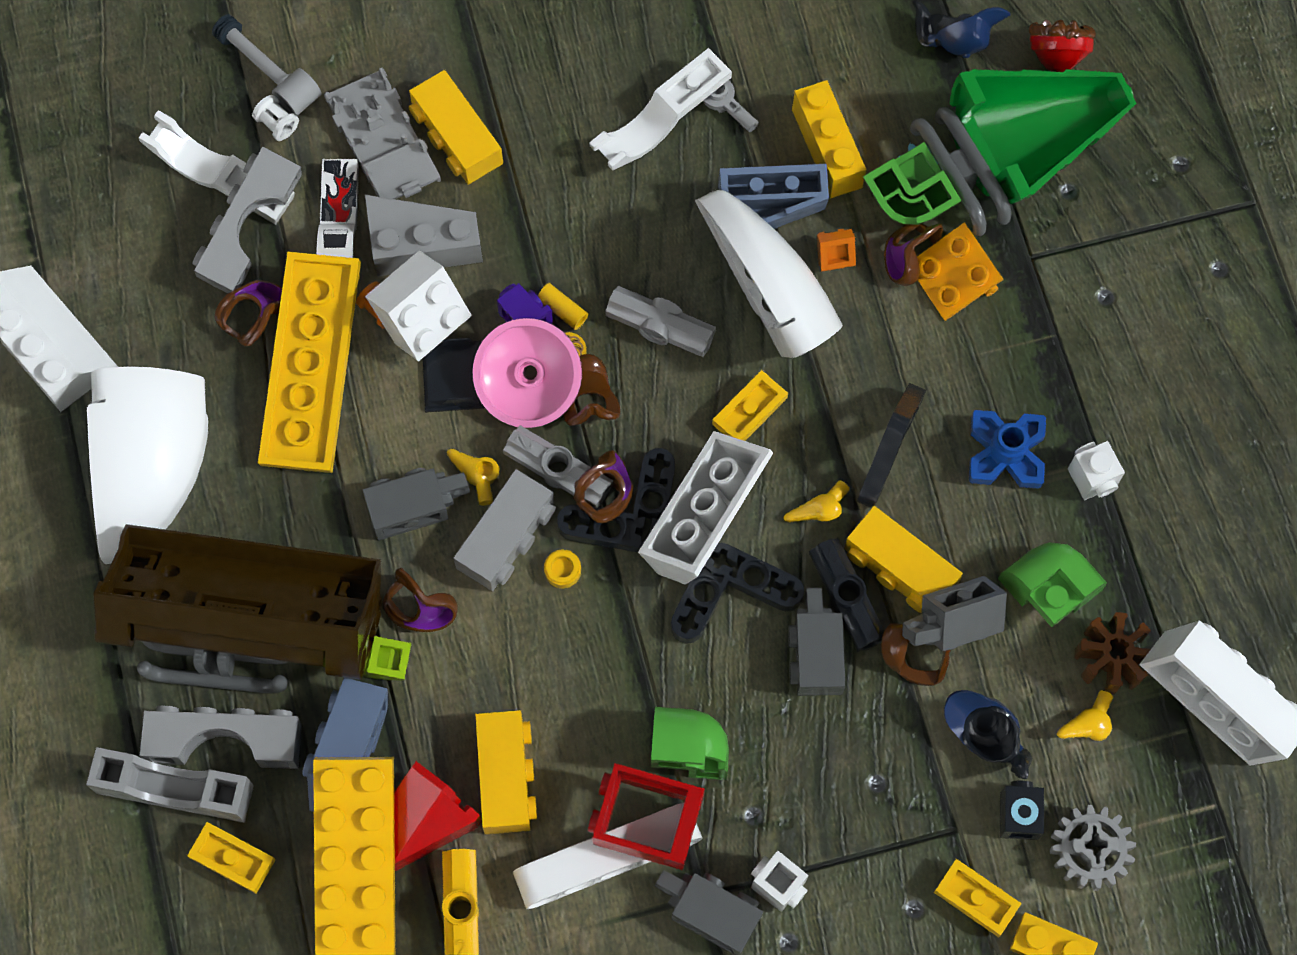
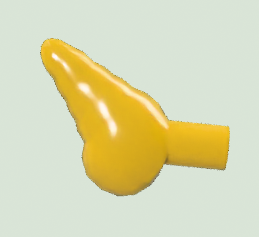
[447,449,500,506]
[783,481,850,522]
[1057,690,1113,741]

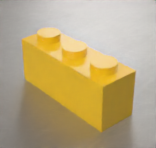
[408,70,503,185]
[792,80,866,199]
[844,506,963,613]
[475,710,537,834]

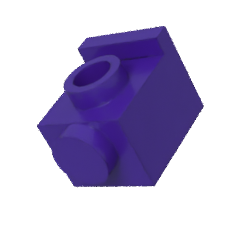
[497,283,553,324]

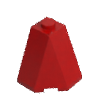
[394,761,482,871]

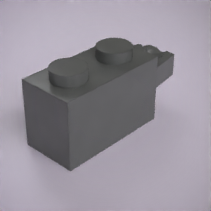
[362,468,470,541]
[902,576,1007,651]
[788,588,845,696]
[655,870,763,955]

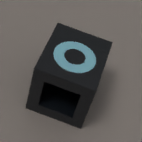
[1000,780,1044,840]

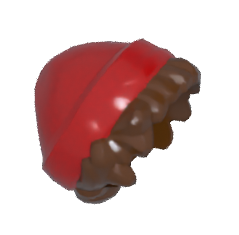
[1029,20,1096,72]

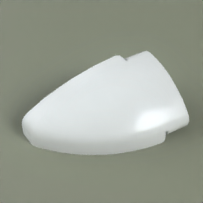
[695,190,843,358]
[87,367,208,564]

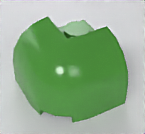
[863,142,961,225]
[998,542,1107,627]
[651,707,729,780]

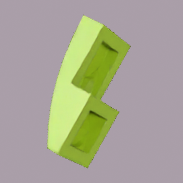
[362,636,411,681]

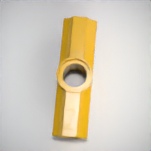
[442,849,479,955]

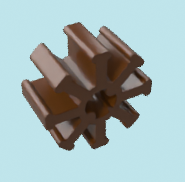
[1074,612,1152,694]

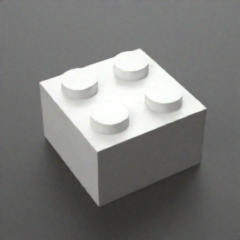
[365,250,472,362]

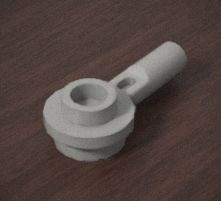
[703,80,759,132]

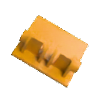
[917,222,1004,321]

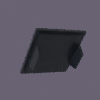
[423,338,486,413]

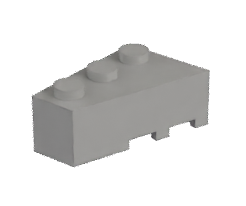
[365,195,483,277]

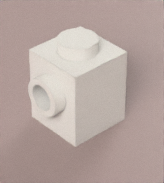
[1068,441,1125,501]
[751,851,808,912]

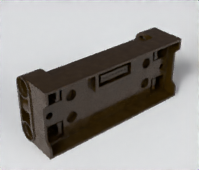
[93,524,382,680]

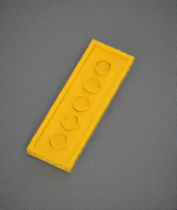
[258,252,361,473]
[313,757,395,955]

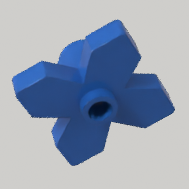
[969,410,1046,489]

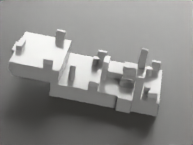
[324,68,441,199]

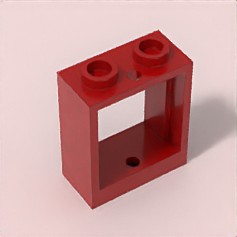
[587,763,705,870]

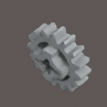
[1050,805,1136,891]

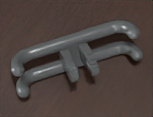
[910,107,1011,237]
[137,641,288,694]

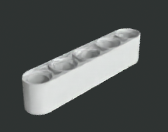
[513,802,703,909]

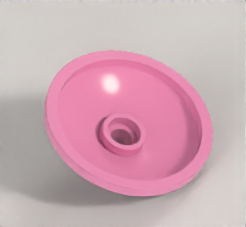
[473,318,582,428]

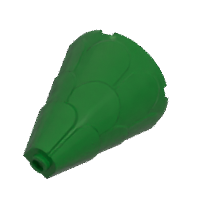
[950,69,1137,204]

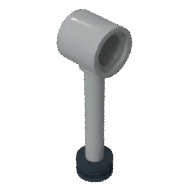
[212,14,322,116]

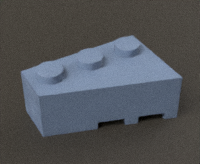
[718,164,829,229]
[303,678,388,812]

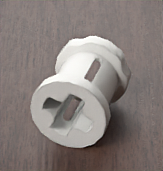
[252,95,299,141]

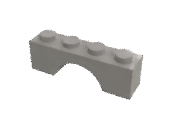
[192,147,302,293]
[140,706,302,769]
[86,747,254,823]

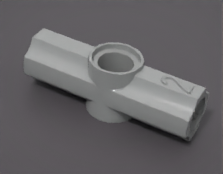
[605,286,716,357]
[503,425,613,508]

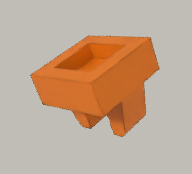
[817,229,856,272]

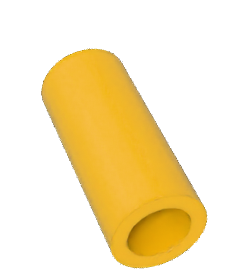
[538,283,588,330]

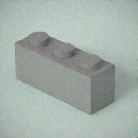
[453,469,556,592]

